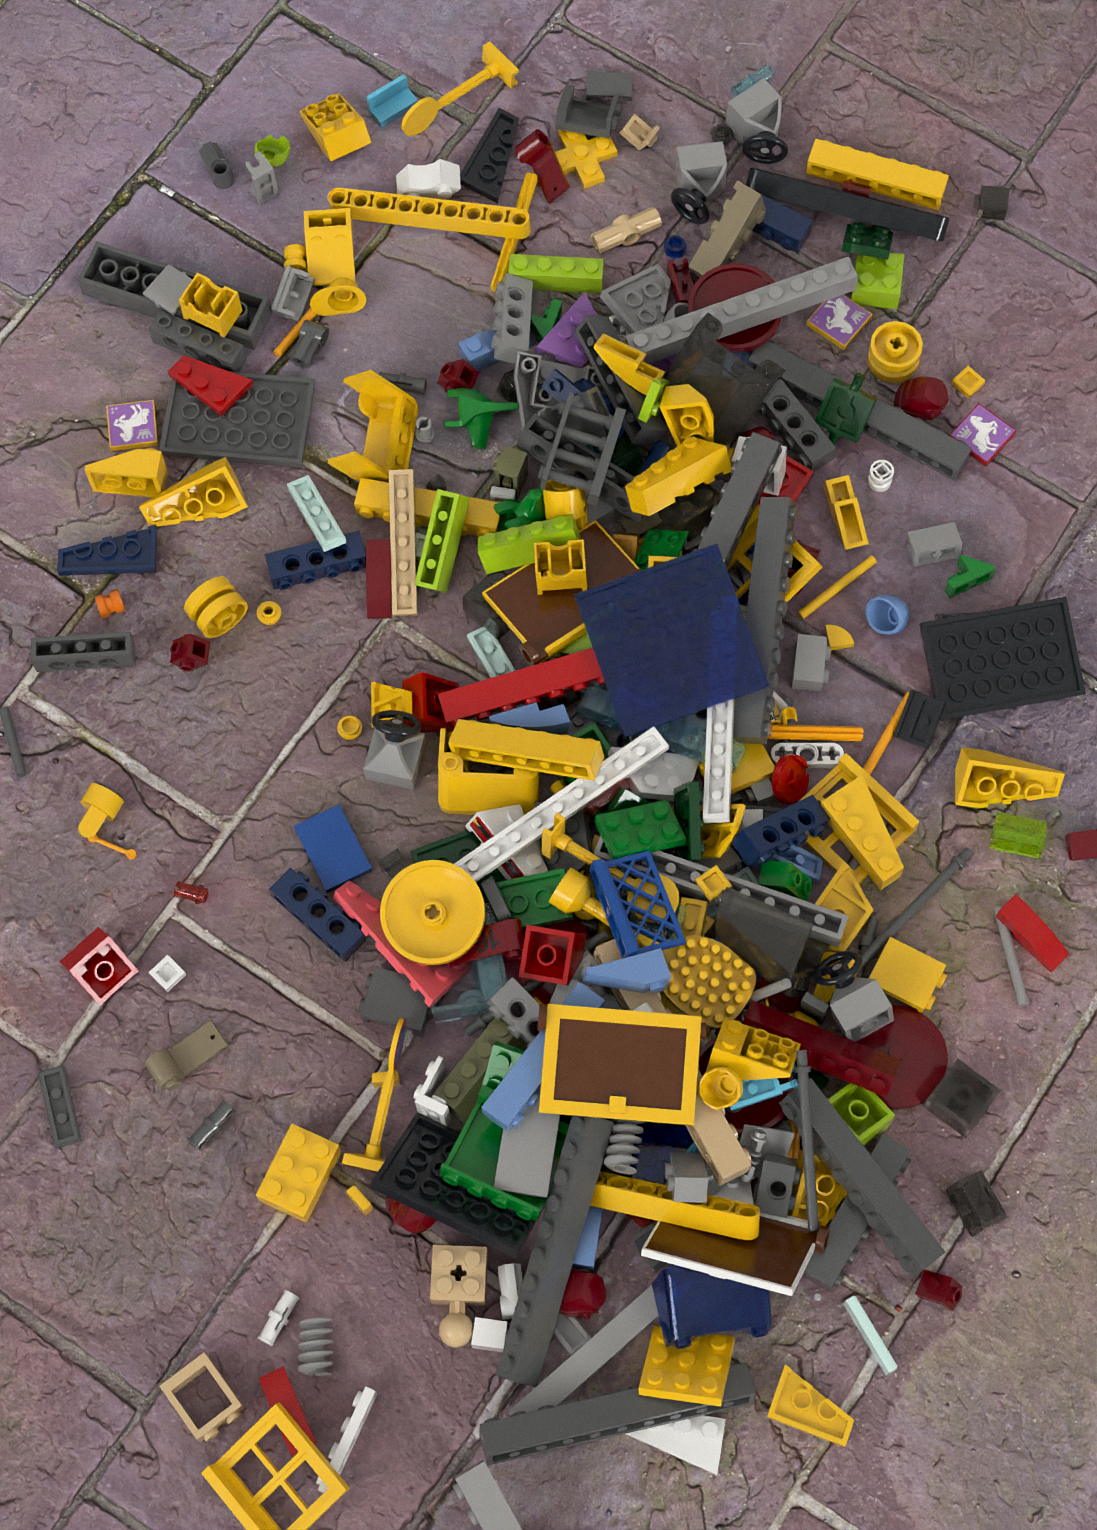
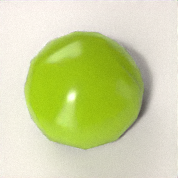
[254,135,290,167]

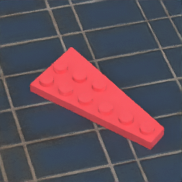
[333,880,472,1008]

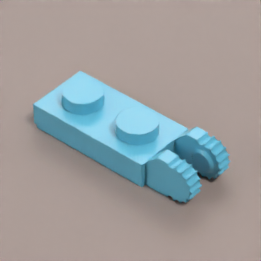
[730,1063,798,1111]

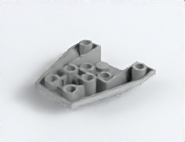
[514,351,606,429]

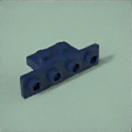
[542,369,626,446]

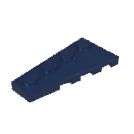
[57,524,157,576]

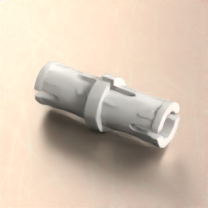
[257,1290,299,1347]

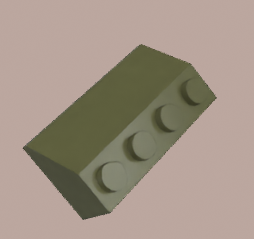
[433,1018,527,1124]

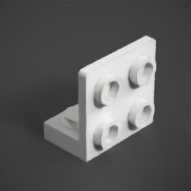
[413,1056,451,1126]

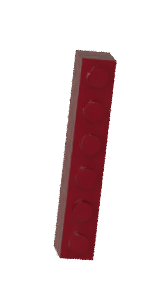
[742,1000,900,1097]

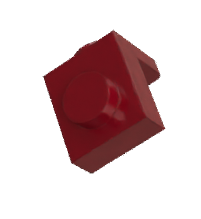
[915,1269,962,1311]

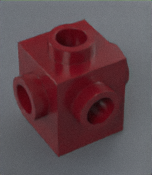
[437,359,480,393]
[170,634,210,672]

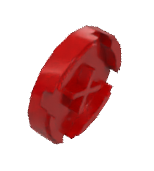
[772,754,809,805]

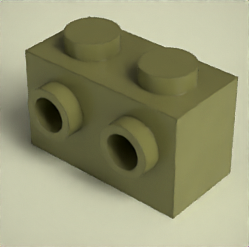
[494,446,528,499]

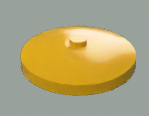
[380,860,485,965]

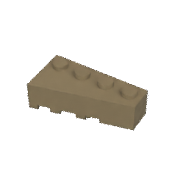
[688,180,766,278]

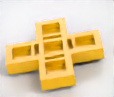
[555,130,617,189]

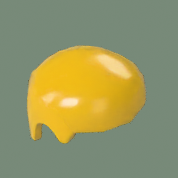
[699,1067,743,1110]

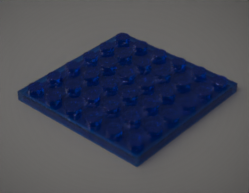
[574,544,769,738]

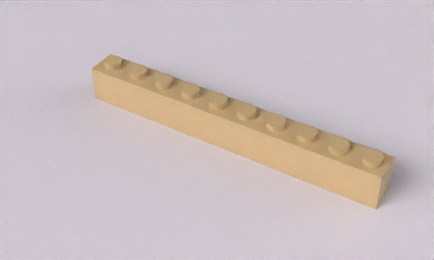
[593,939,751,1186]

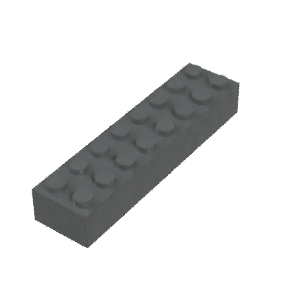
[77,241,272,350]

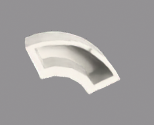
[396,159,461,199]

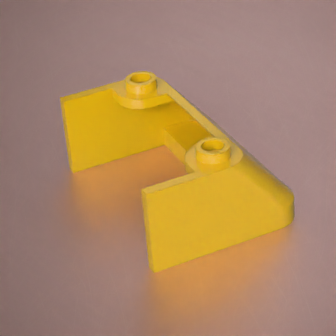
[328,370,418,483]
[438,728,541,815]

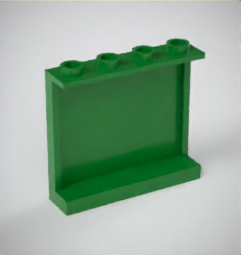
[440,1085,569,1221]

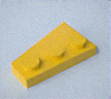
[767,1364,854,1447]

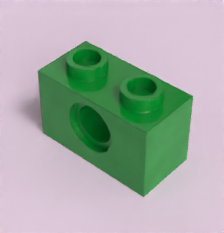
[758,861,812,901]

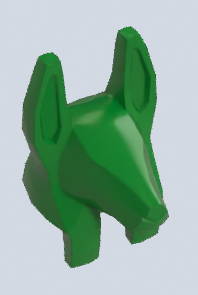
[443,388,519,449]
[493,489,546,532]

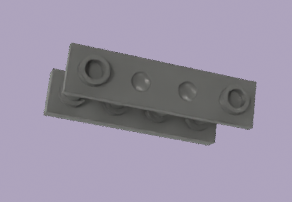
[538,393,626,506]

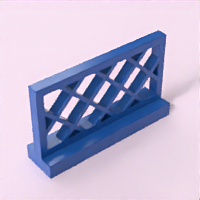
[589,850,686,959]

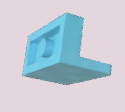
[367,74,418,128]

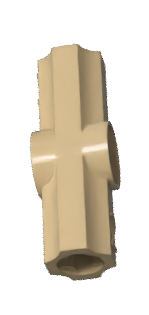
[591,207,662,253]

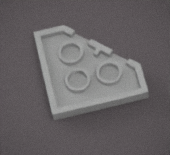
[600,264,671,334]

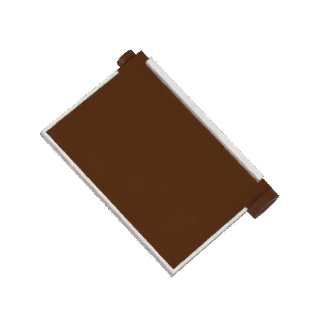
[641,1213,830,1296]

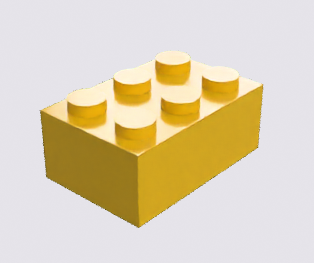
[256,1123,342,1223]

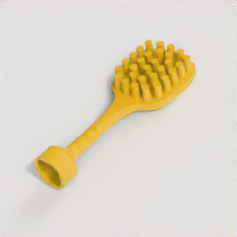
[549,867,756,1028]

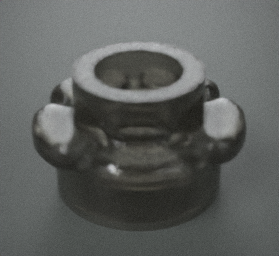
[710,124,733,145]

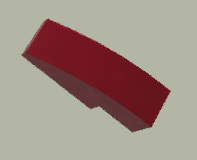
[366,539,392,619]

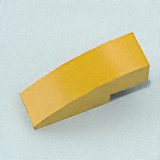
[594,333,665,395]
[822,475,869,550]

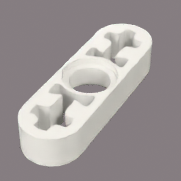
[770,743,844,768]

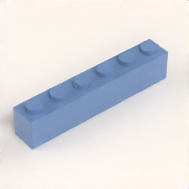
[481,982,605,1133]

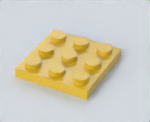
[639,1325,734,1406]

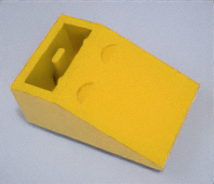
[299,93,371,161]
[304,208,356,286]
[706,1018,801,1081]

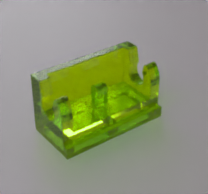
[989,812,1048,858]

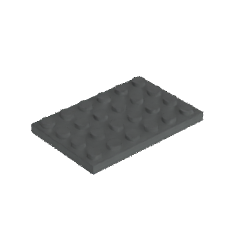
[159,371,315,468]

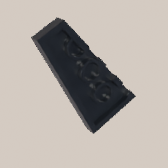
[460,108,519,204]

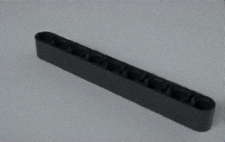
[745,168,950,242]

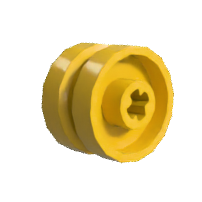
[867,321,923,383]
[184,576,248,639]

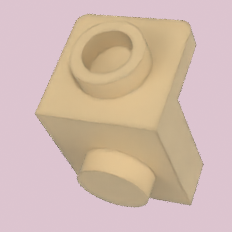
[619,113,660,151]

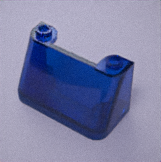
[651,1265,773,1349]

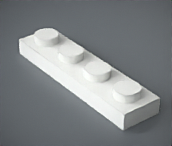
[316,1386,377,1494]

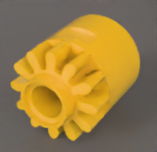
[543,480,588,530]

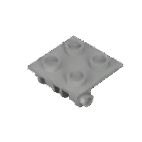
[739,1124,794,1183]

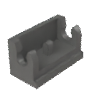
[586,71,633,101]

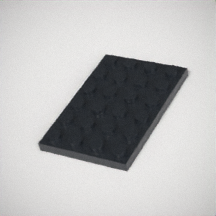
[919,597,1086,721]
[370,1112,546,1259]

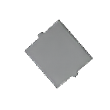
[143,264,192,315]

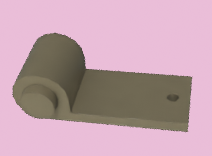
[144,1020,229,1091]

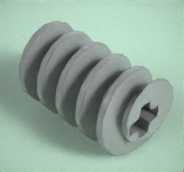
[604,1119,645,1175]
[298,1317,334,1377]

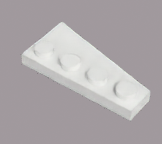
[625,1415,726,1476]

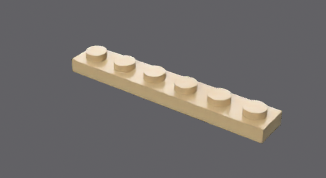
[389,469,418,616]

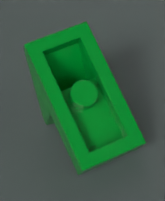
[530,299,562,343]
[945,555,996,599]

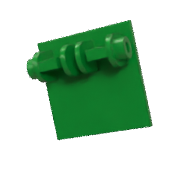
[634,530,690,571]

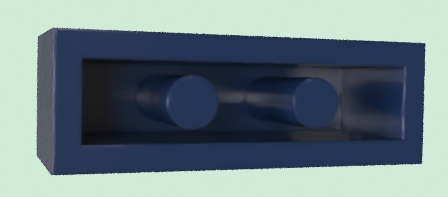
[752,194,813,253]

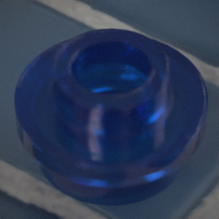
[664,235,687,258]

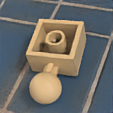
[430,1245,488,1348]

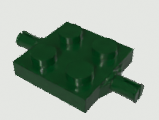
[815,373,877,446]

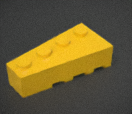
[625,437,732,516]
[821,775,904,891]

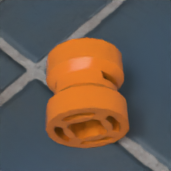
[94,589,126,619]

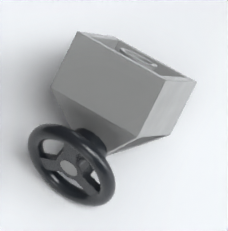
[725,78,788,164]
[671,141,727,224]
[363,710,427,790]
[813,951,894,1042]

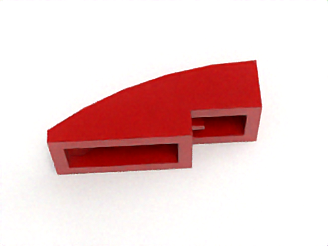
[996,894,1069,973]
[258,1366,317,1456]

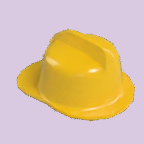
[310,278,367,316]

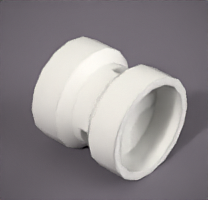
[868,460,894,492]

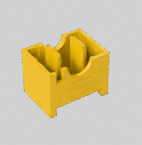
[179,273,243,338]
[534,539,587,595]

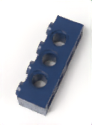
[265,531,366,590]
[731,795,831,867]
[269,867,366,962]

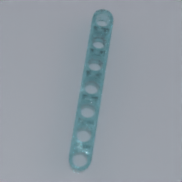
[577,686,746,773]

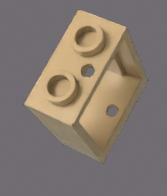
[159,1352,245,1443]

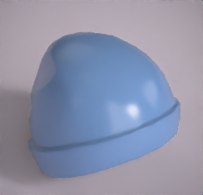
[865,594,910,635]

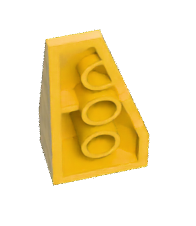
[955,747,1065,808]

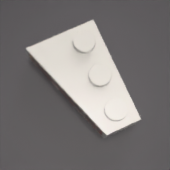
[465,804,548,880]

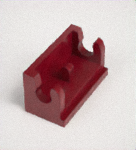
[667,258,695,304]
[1064,829,1097,861]

